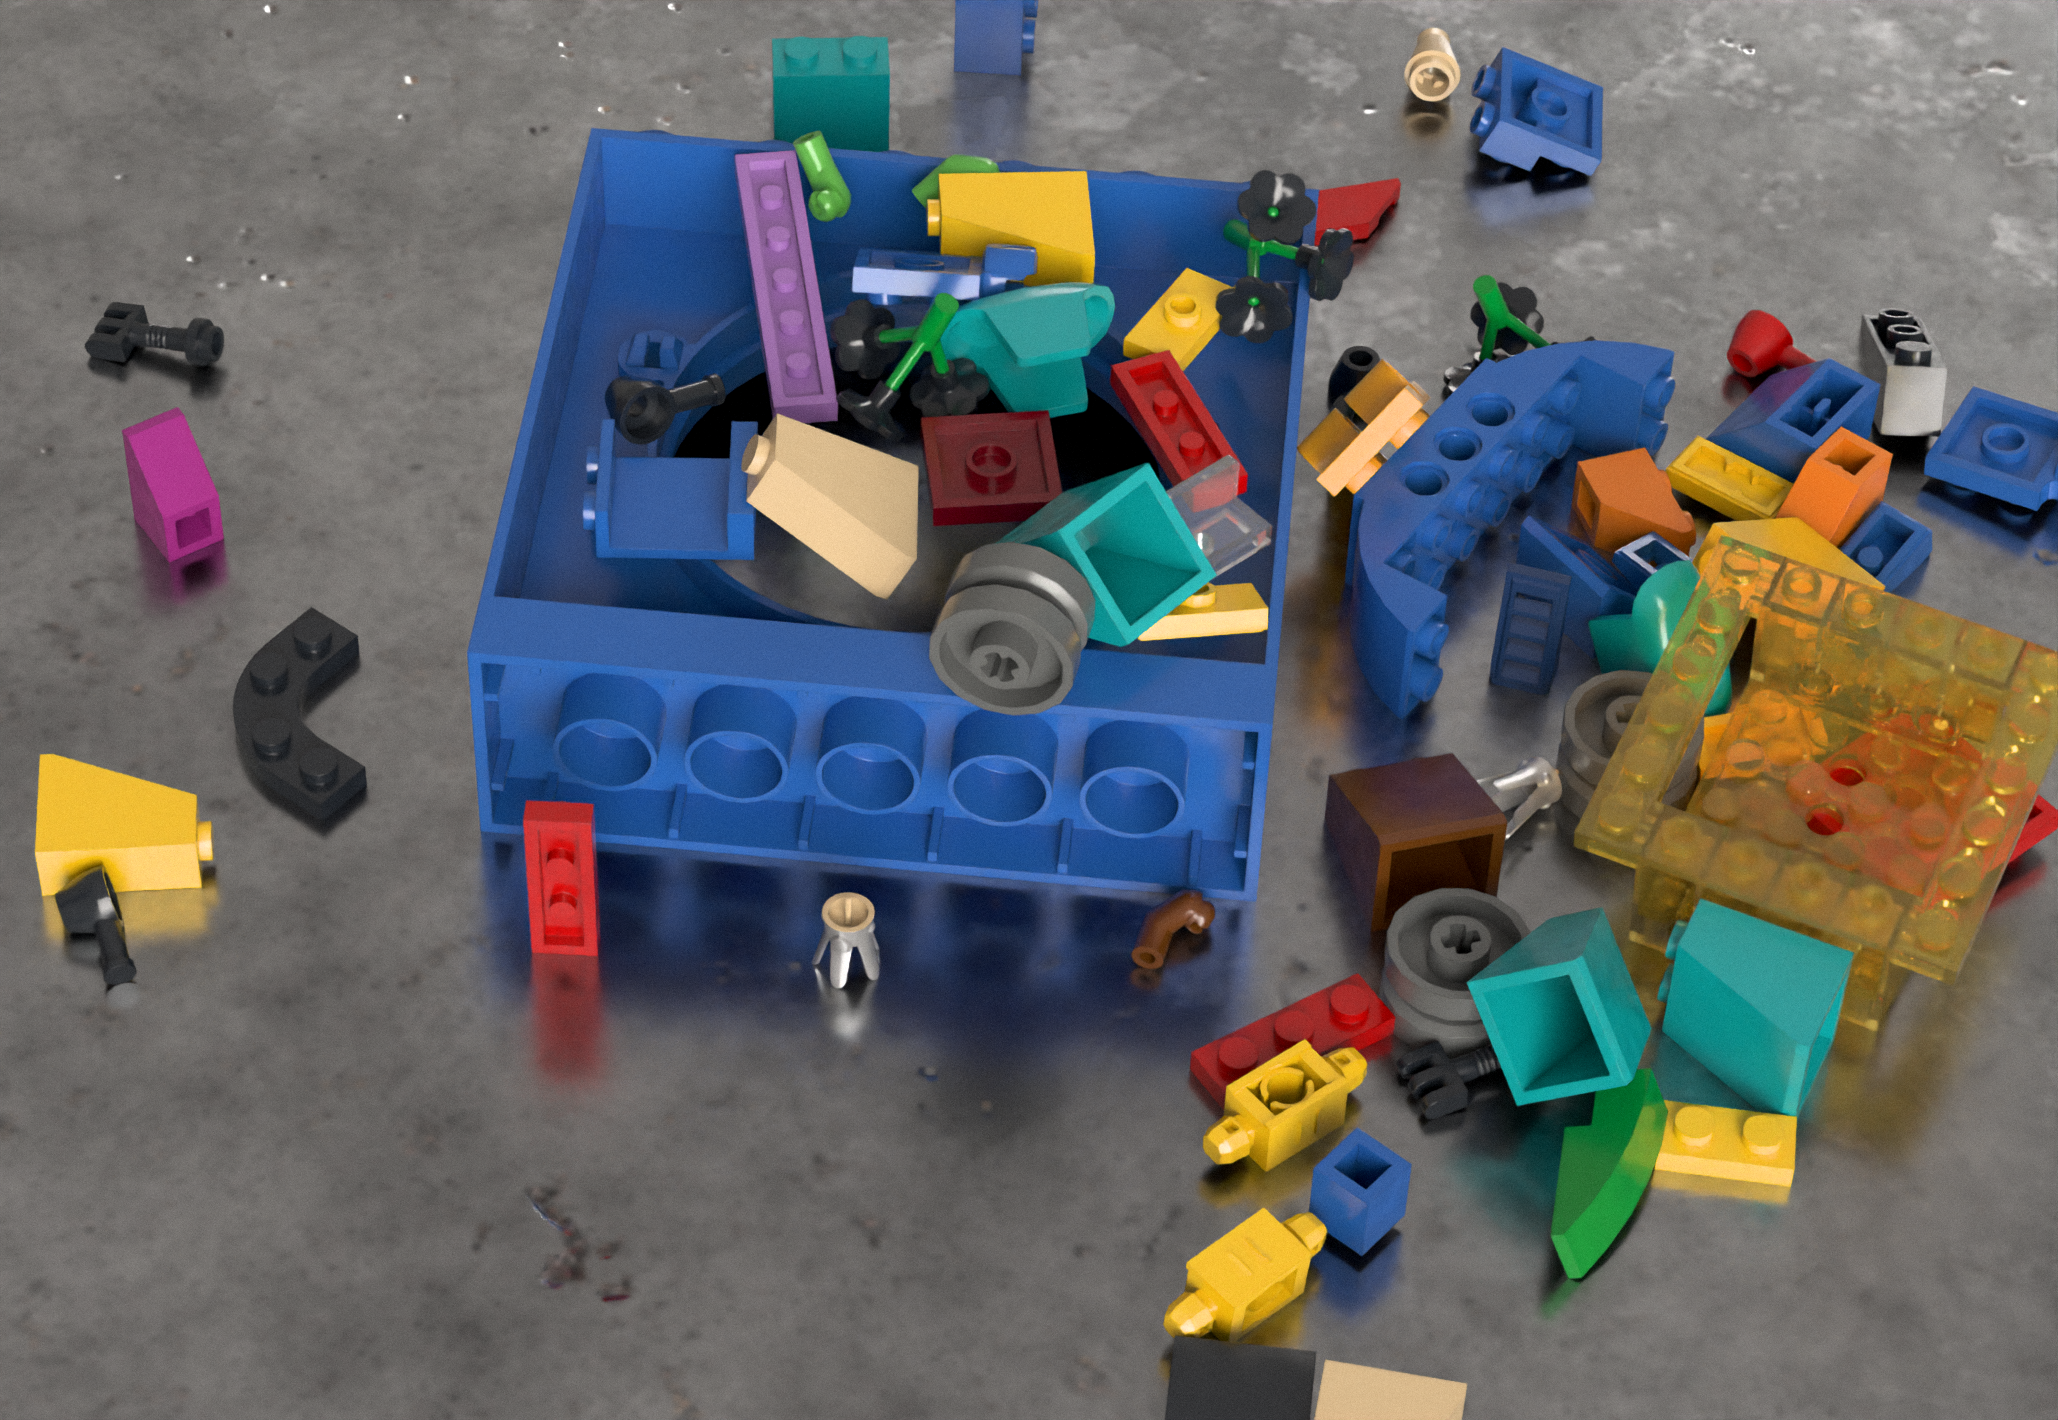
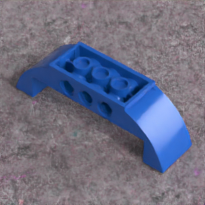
[1345,340,1676,720]

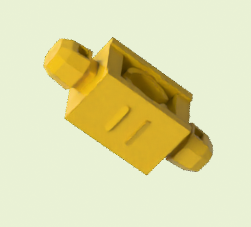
[1203,1039,1368,1172]
[1163,1208,1327,1342]

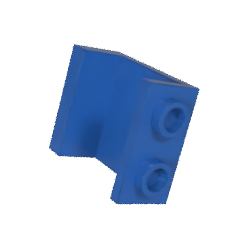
[583,419,758,560]

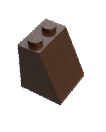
[1325,753,1508,932]

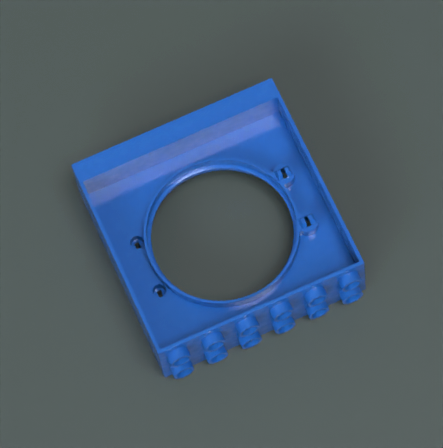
[467,128,1319,902]

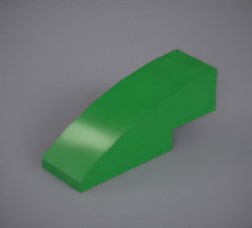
[1550,1068,1668,1279]

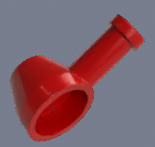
[1727,310,1817,377]

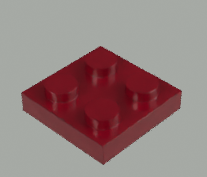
[920,410,1062,527]

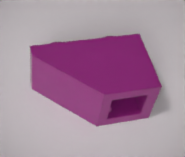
[122,407,224,563]

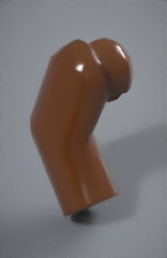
[1132,889,1216,969]

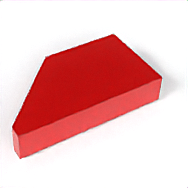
[1314,178,1401,246]

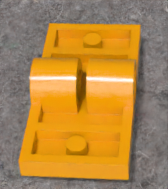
[1297,358,1431,497]

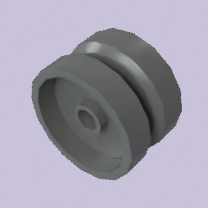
[929,542,1095,716]
[1556,670,1704,834]
[1379,888,1531,1059]

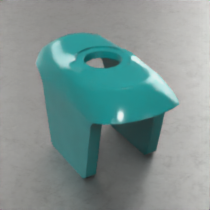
[940,282,1115,418]
[1588,560,1732,717]

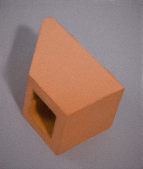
[1775,427,1893,549]
[1571,448,1696,568]

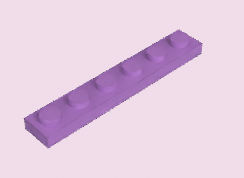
[735,150,838,424]

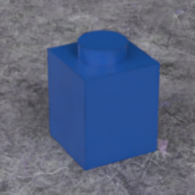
[1309,1127,1412,1256]

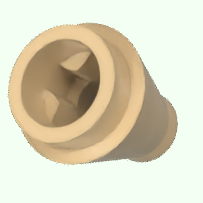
[1404,28,1461,101]

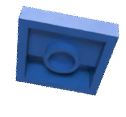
[1470,47,1603,176]

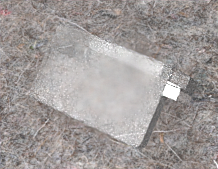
[1166,455,1272,579]

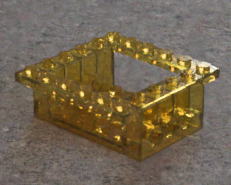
[1574,535,2058,1032]

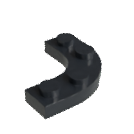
[233,607,367,821]

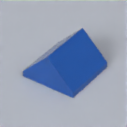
[1516,515,1638,660]

